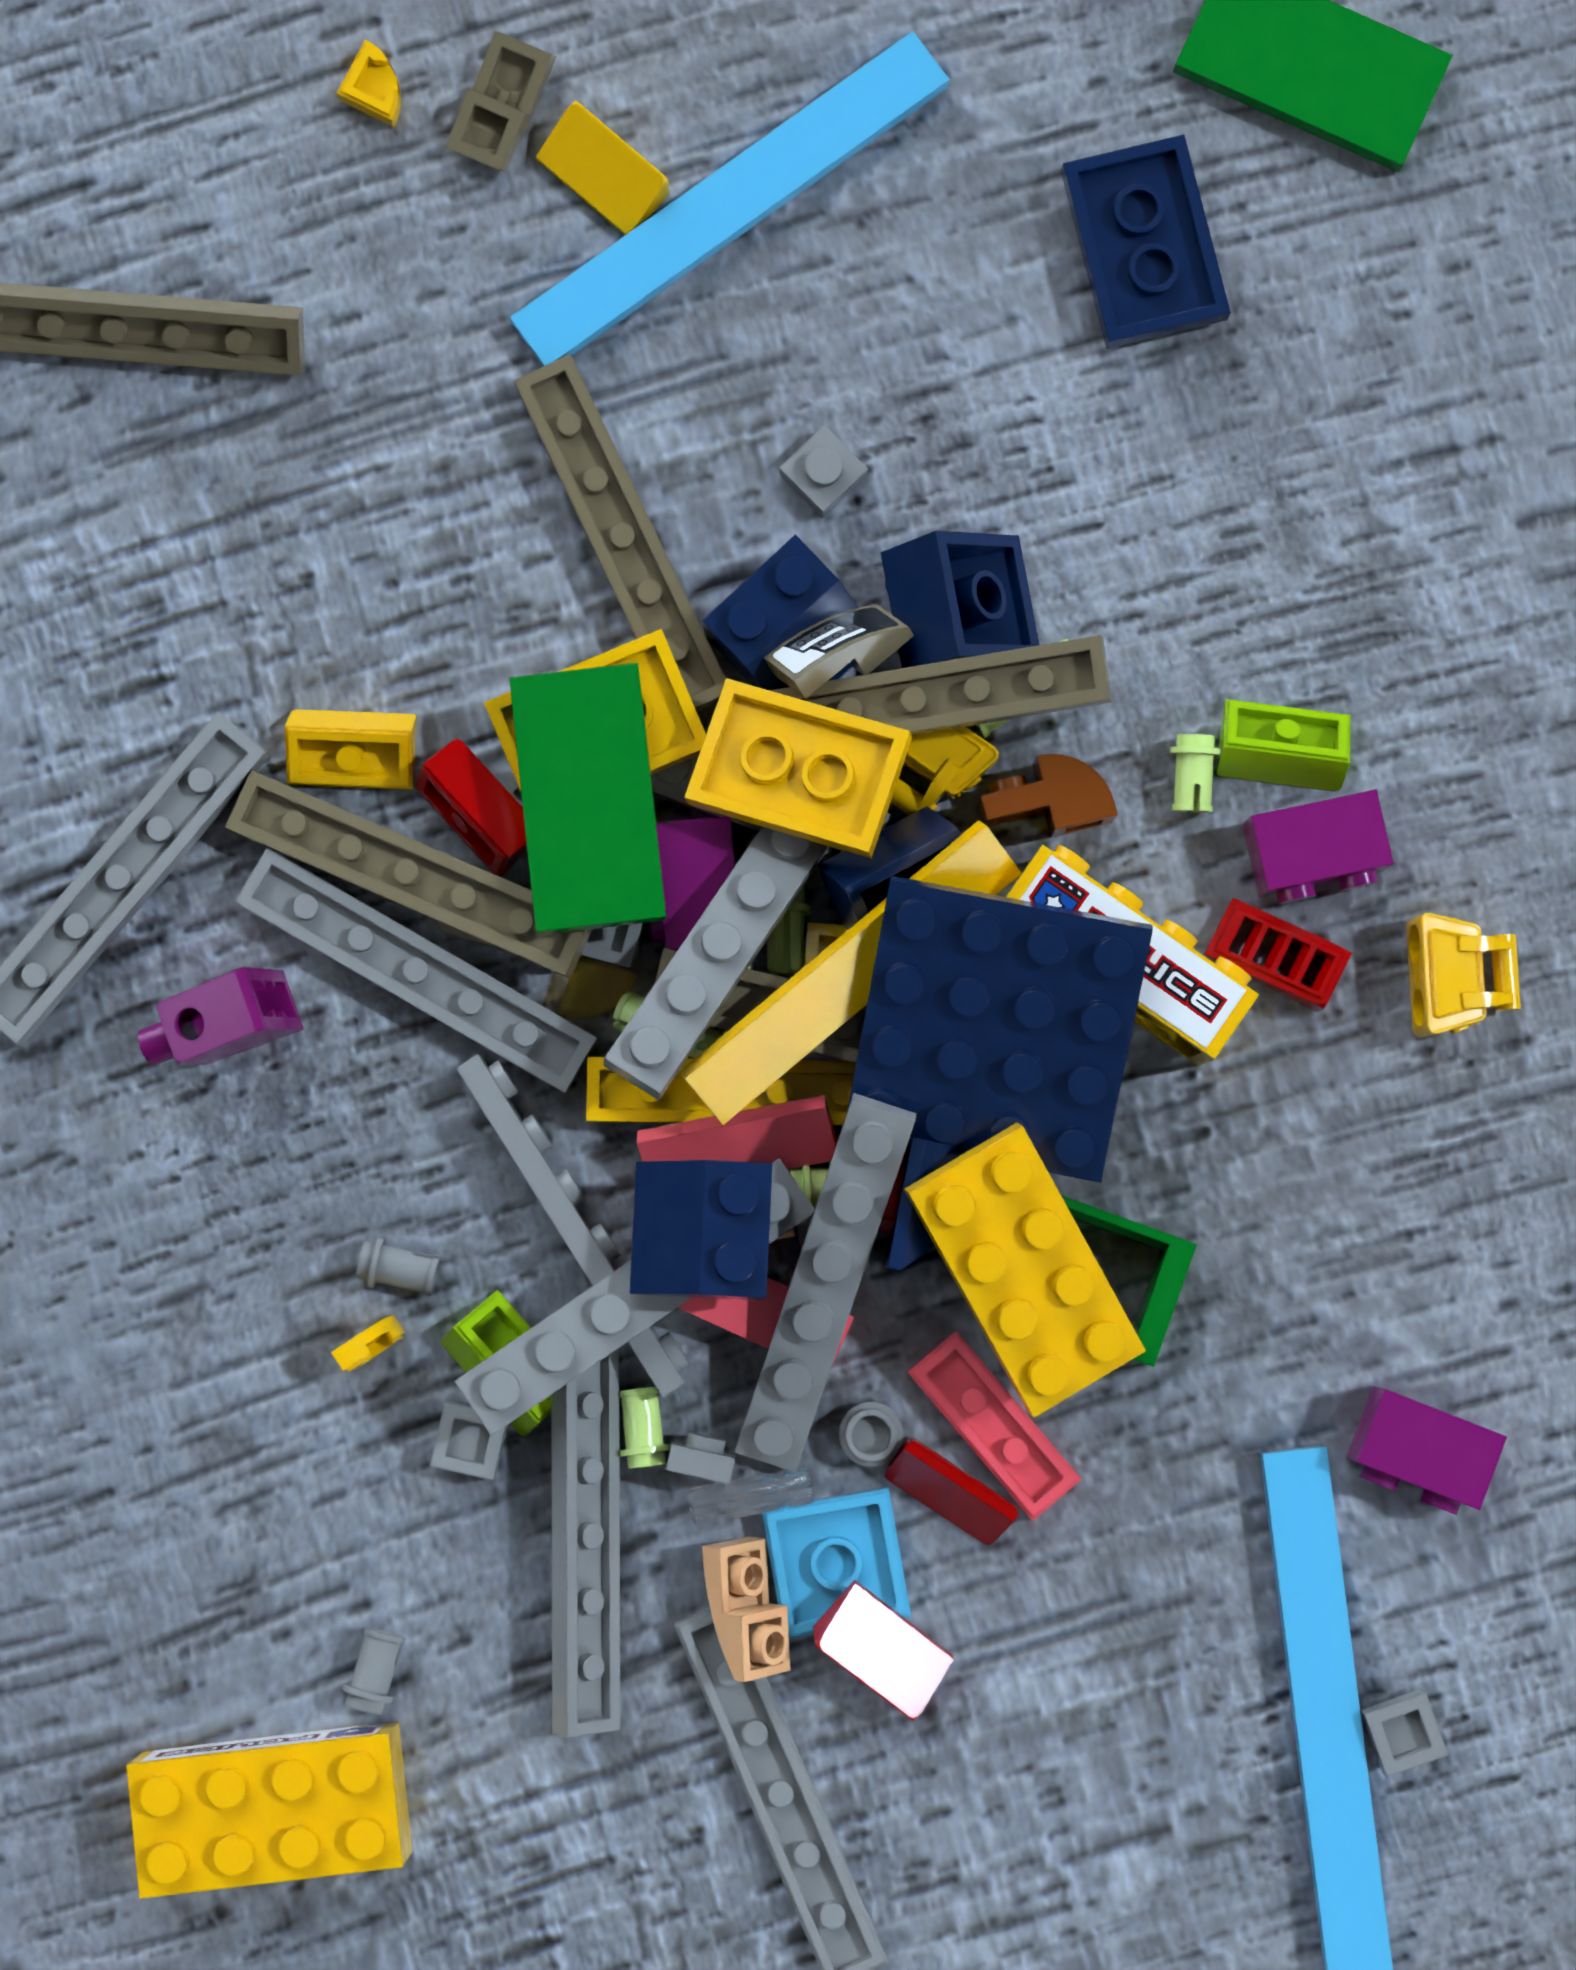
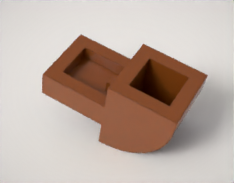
[977,754,1118,838]

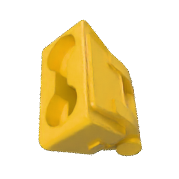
[891,727,999,816]
[1406,913,1521,1038]

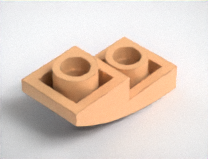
[702,1536,790,1682]

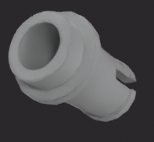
[356,1237,441,1296]
[342,1627,406,1715]

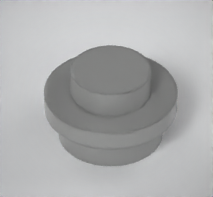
[839,1401,903,1467]

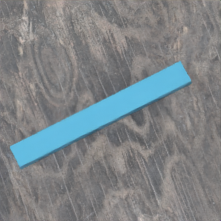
[510,31,950,366]
[1260,1445,1393,1970]

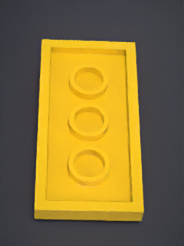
[904,1123,1146,1418]

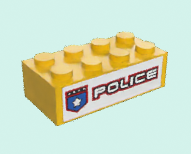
[1006,844,1260,1066]
[126,1721,413,1899]

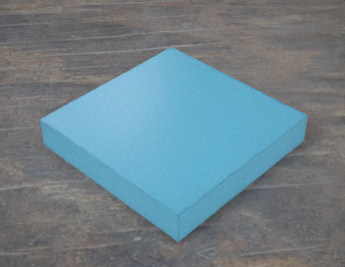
[762,1487,911,1639]

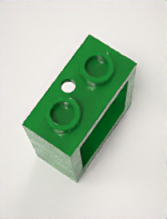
[1061,1195,1197,1367]

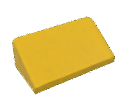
[536,100,670,236]
[285,709,417,790]

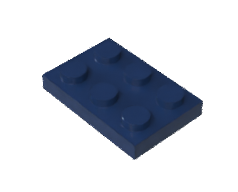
[1061,134,1231,349]

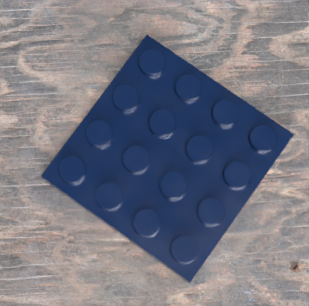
[847,876,1153,1183]

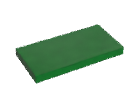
[1173,0,1453,173]
[509,663,667,935]

